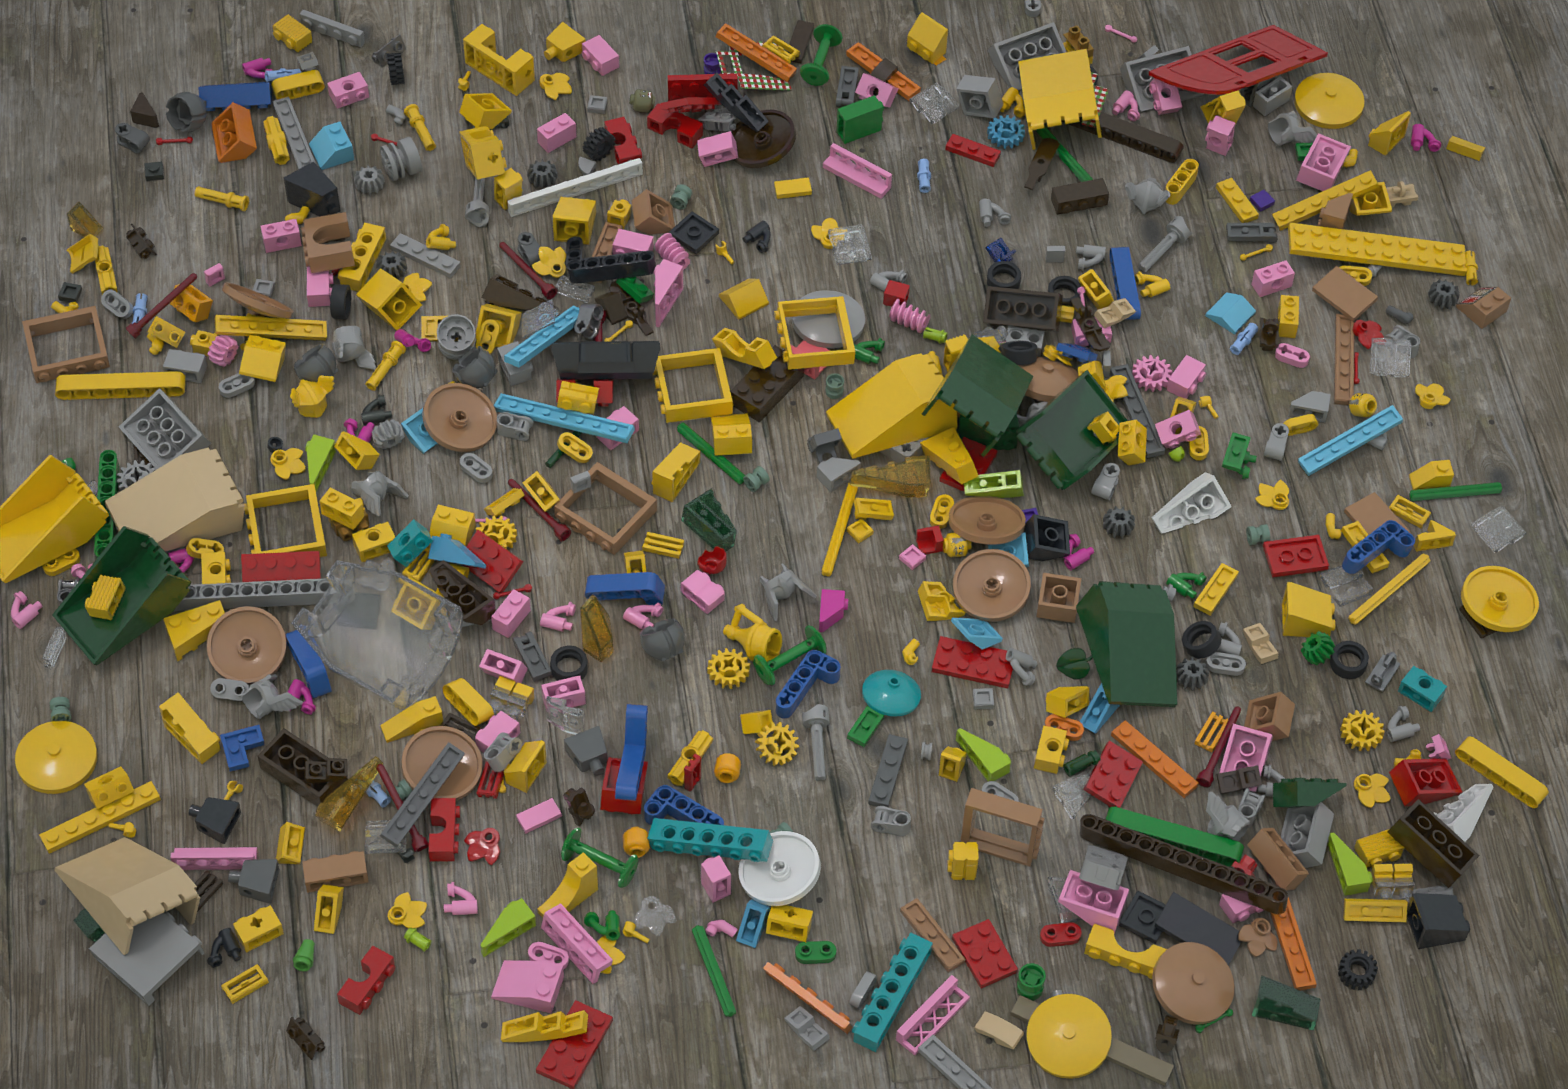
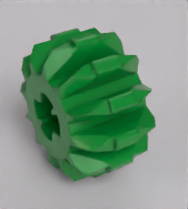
[1300,631,1335,665]

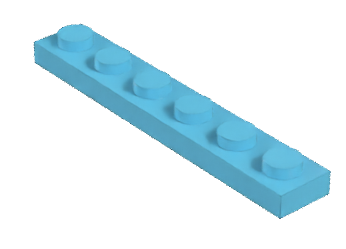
[504,306,579,368]
[1298,405,1403,476]

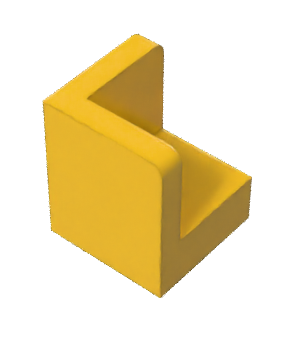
[740,710,773,734]

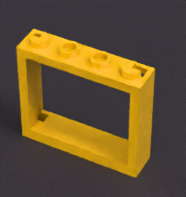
[774,296,855,370]
[653,348,733,423]
[244,484,327,557]

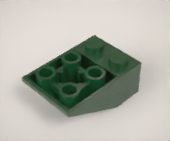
[1273,778,1347,808]

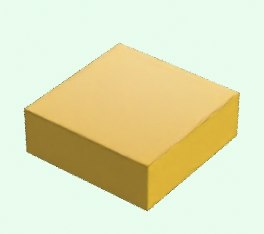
[847,518,874,544]

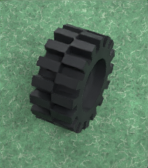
[387,52,405,85]
[582,127,616,162]
[1338,949,1378,990]

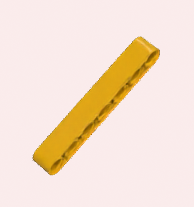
[55,372,186,400]

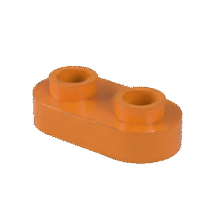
[1044,714,1084,741]

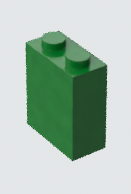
[836,95,884,144]

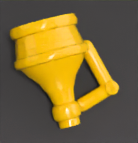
[723,604,782,662]

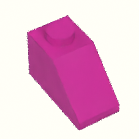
[819,589,848,632]

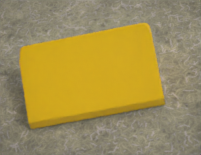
[1446,136,1486,161]
[276,822,305,864]

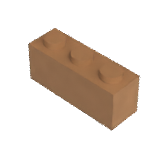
[1247,828,1309,891]
[302,851,369,893]

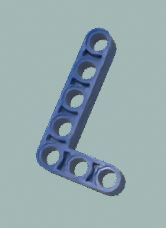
[615,704,648,801]

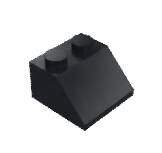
[1024,514,1070,561]

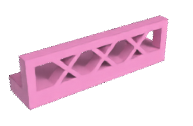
[823,143,892,199]
[171,847,258,870]
[541,904,613,984]
[896,975,970,1055]

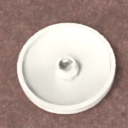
[739,831,821,906]

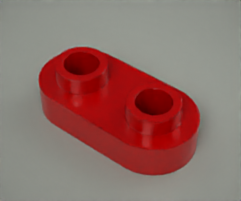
[1040,922,1082,947]

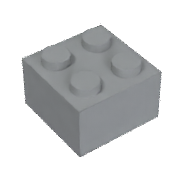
[956,75,1003,118]

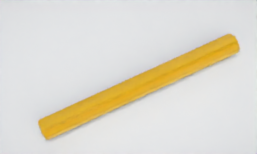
[822,482,858,577]
[1348,553,1431,625]

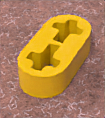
[1283,414,1318,436]
[186,538,224,558]

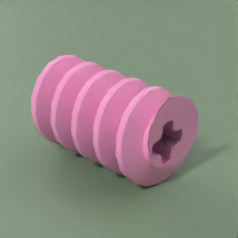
[655,233,690,270]
[889,299,930,333]

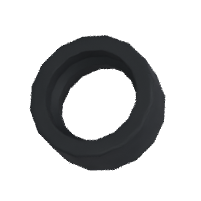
[987,261,1021,289]
[1048,275,1081,307]
[330,284,352,319]
[1002,340,1037,365]
[1182,621,1222,659]
[1330,641,1369,679]
[550,645,588,681]

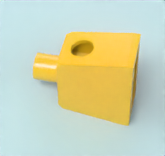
[544,22,586,62]

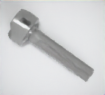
[465,177,490,227]
[1138,216,1193,272]
[802,704,830,781]

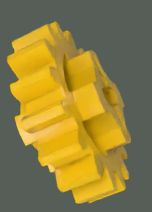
[476,515,517,549]
[707,648,750,689]
[1340,710,1385,751]
[755,722,799,766]

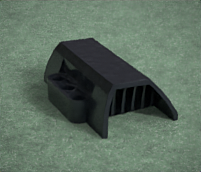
[551,341,660,380]

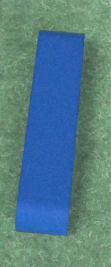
[1109,247,1141,320]

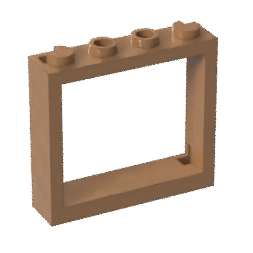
[22,306,110,383]
[554,462,657,555]
[961,788,1045,867]

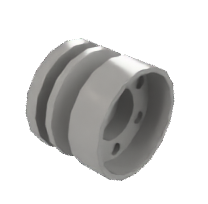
[380,137,422,181]
[437,314,476,360]

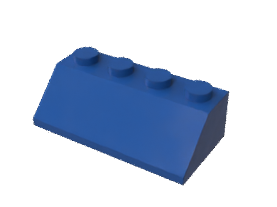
[198,82,272,111]

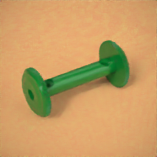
[800,24,843,86]
[753,625,827,686]
[561,828,639,888]

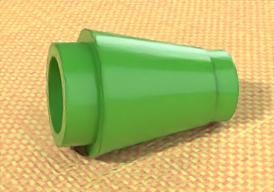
[293,939,315,971]

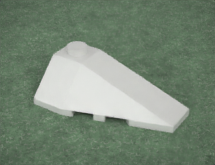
[1151,472,1232,534]
[1434,784,1493,842]

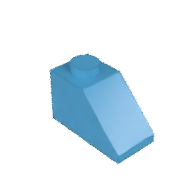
[736,899,771,948]

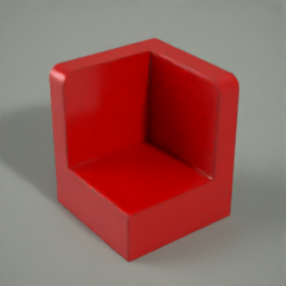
[883,280,910,307]
[916,525,944,555]

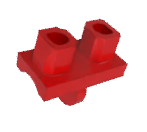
[1232,854,1258,878]

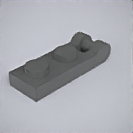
[836,66,859,107]
[1226,223,1278,243]
[512,631,552,682]

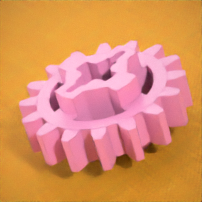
[1132,355,1172,392]

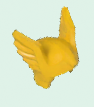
[290,375,335,418]

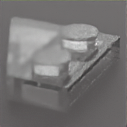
[1052,770,1092,820]

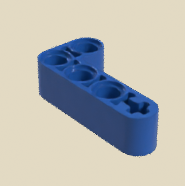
[1342,520,1415,574]
[585,572,665,605]
[285,628,332,699]
[776,650,841,718]
[644,785,724,825]

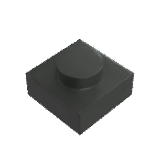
[144,161,164,181]
[58,282,83,303]

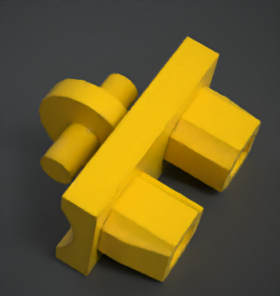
[147,316,186,348]

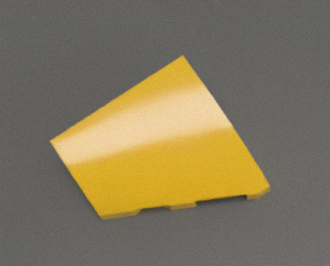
[918,581,966,621]

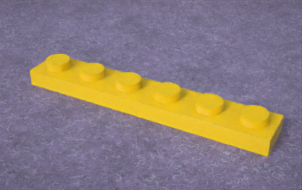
[1272,170,1379,231]
[215,315,327,341]
[39,781,161,854]

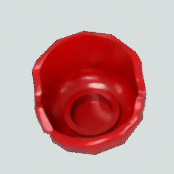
[697,546,727,575]

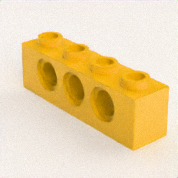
[338,223,386,292]

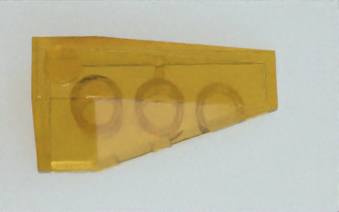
[849,456,931,498]
[580,594,614,662]
[315,756,383,832]

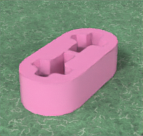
[1275,343,1310,368]

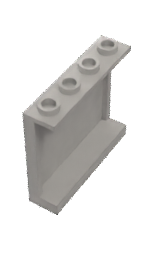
[89,912,204,1006]

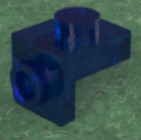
[985,237,1016,262]

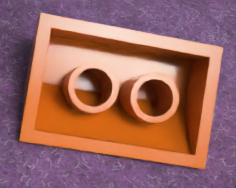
[211,102,257,163]

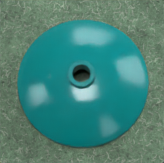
[862,670,921,717]

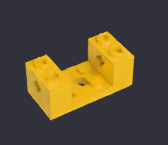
[463,24,535,96]
[459,126,507,179]

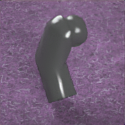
[1386,305,1414,324]

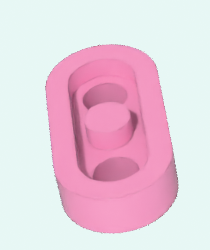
[528,942,569,970]

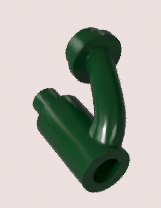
[1063,750,1101,777]

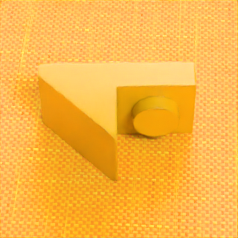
[1414,520,1456,552]

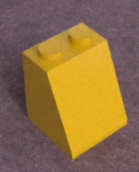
[553,197,596,245]
[356,268,422,331]
[1282,582,1335,637]

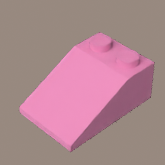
[1296,133,1351,191]
[654,259,683,327]
[1219,724,1273,792]
[1058,870,1129,934]
[491,960,564,1014]

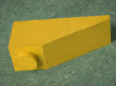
[380,696,443,743]

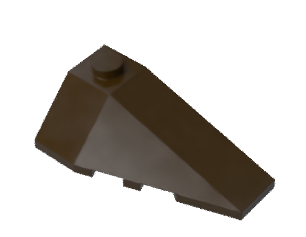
[481,274,559,313]
[429,560,496,625]

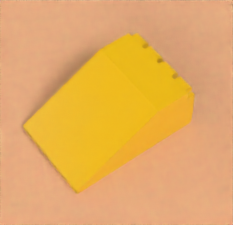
[1018,49,1102,150]
[826,353,957,459]
[0,455,109,583]

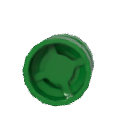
[1016,963,1046,1001]

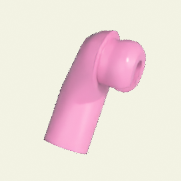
[705,920,738,937]

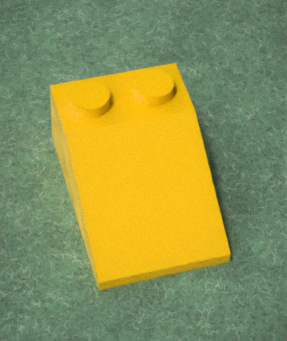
[711,413,752,456]

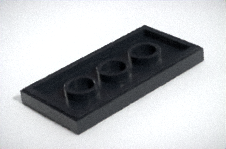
[1154,892,1242,966]

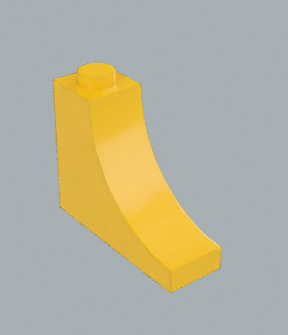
[537,852,598,926]

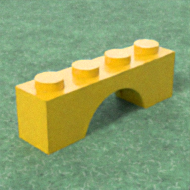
[712,328,777,369]
[1084,923,1167,979]

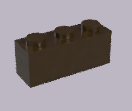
[1051,178,1109,215]

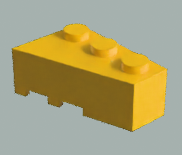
[1200,90,1246,125]
[920,427,979,484]
[651,442,700,502]
[163,600,225,662]
[159,692,221,764]

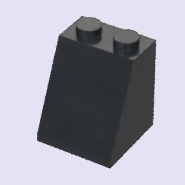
[283,162,341,217]
[1407,893,1470,949]

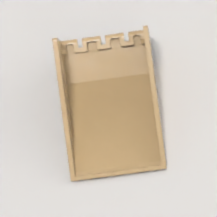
[105,447,245,552]
[55,837,200,955]

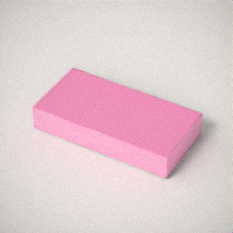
[516,798,562,834]

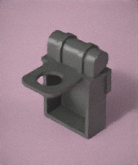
[807,428,842,464]

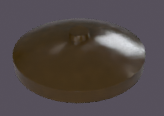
[731,110,796,168]

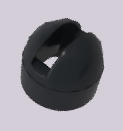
[267,437,283,453]

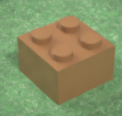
[1036,573,1082,623]

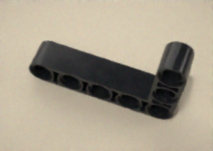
[566,237,656,284]

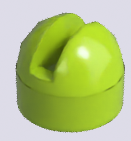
[1168,446,1185,462]

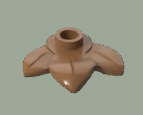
[1238,918,1277,957]

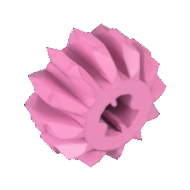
[208,335,239,367]

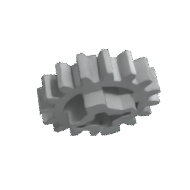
[117,460,156,492]

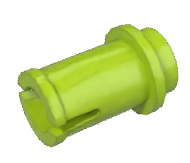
[923,327,948,344]
[404,928,432,952]

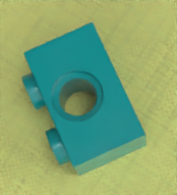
[387,519,433,567]
[1398,666,1447,712]

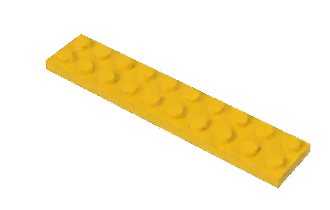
[1288,223,1467,276]

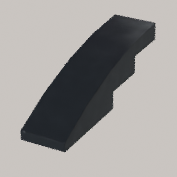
[703,73,769,132]

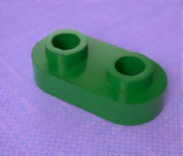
[795,941,837,964]

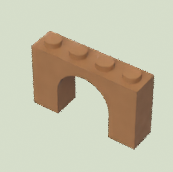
[301,212,355,273]

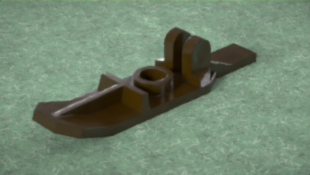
[1024,138,1060,190]
[609,281,654,336]
[1070,297,1111,352]

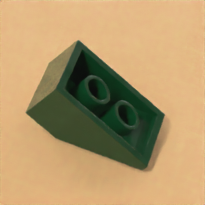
[958,413,1019,450]

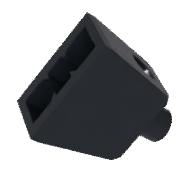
[188,797,241,844]

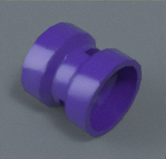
[704,53,721,74]

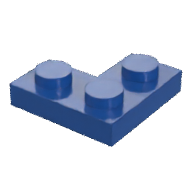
[1056,343,1098,363]
[220,725,265,772]

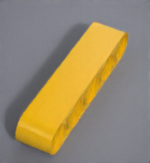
[1455,736,1549,808]

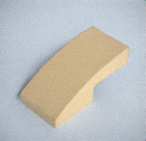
[1094,298,1136,328]
[1243,623,1278,664]
[974,1011,1024,1050]

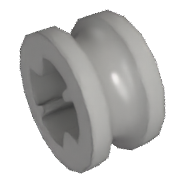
[920,742,932,761]

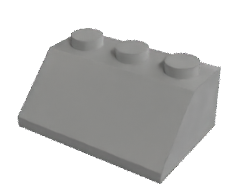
[1280,802,1334,868]

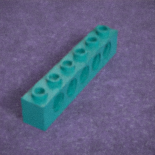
[647,818,773,862]
[852,932,933,1052]

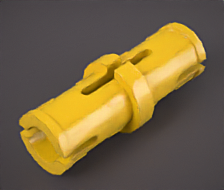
[1464,250,1478,286]

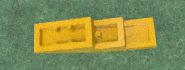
[501,1010,588,1042]

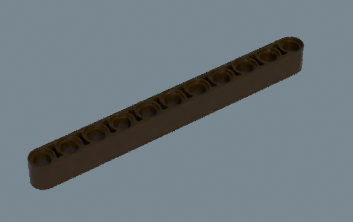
[1080,814,1288,915]

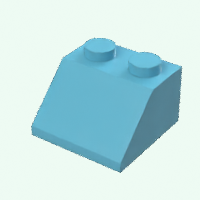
[309,122,354,170]

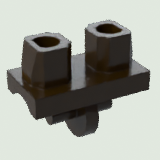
[1259,317,1279,351]
[563,787,595,826]
[1155,1015,1179,1053]

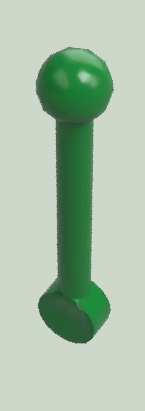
[1195,1008,1233,1033]

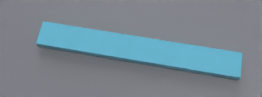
[494,393,635,443]

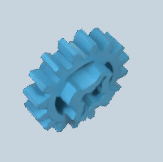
[987,115,1025,149]

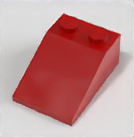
[600,757,648,815]
[1389,758,1463,806]

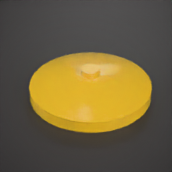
[1294,73,1364,129]
[1461,566,1539,632]
[15,721,98,794]
[1027,994,1112,1079]

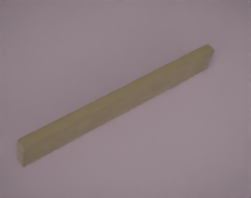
[1011,995,1174,1086]

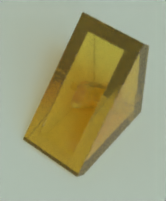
[67,201,103,237]

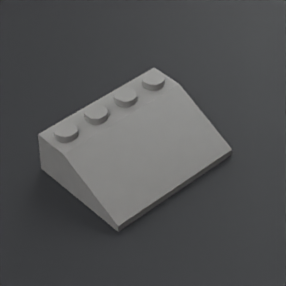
[988,22,1066,90]
[1120,46,1204,112]
[119,388,212,469]

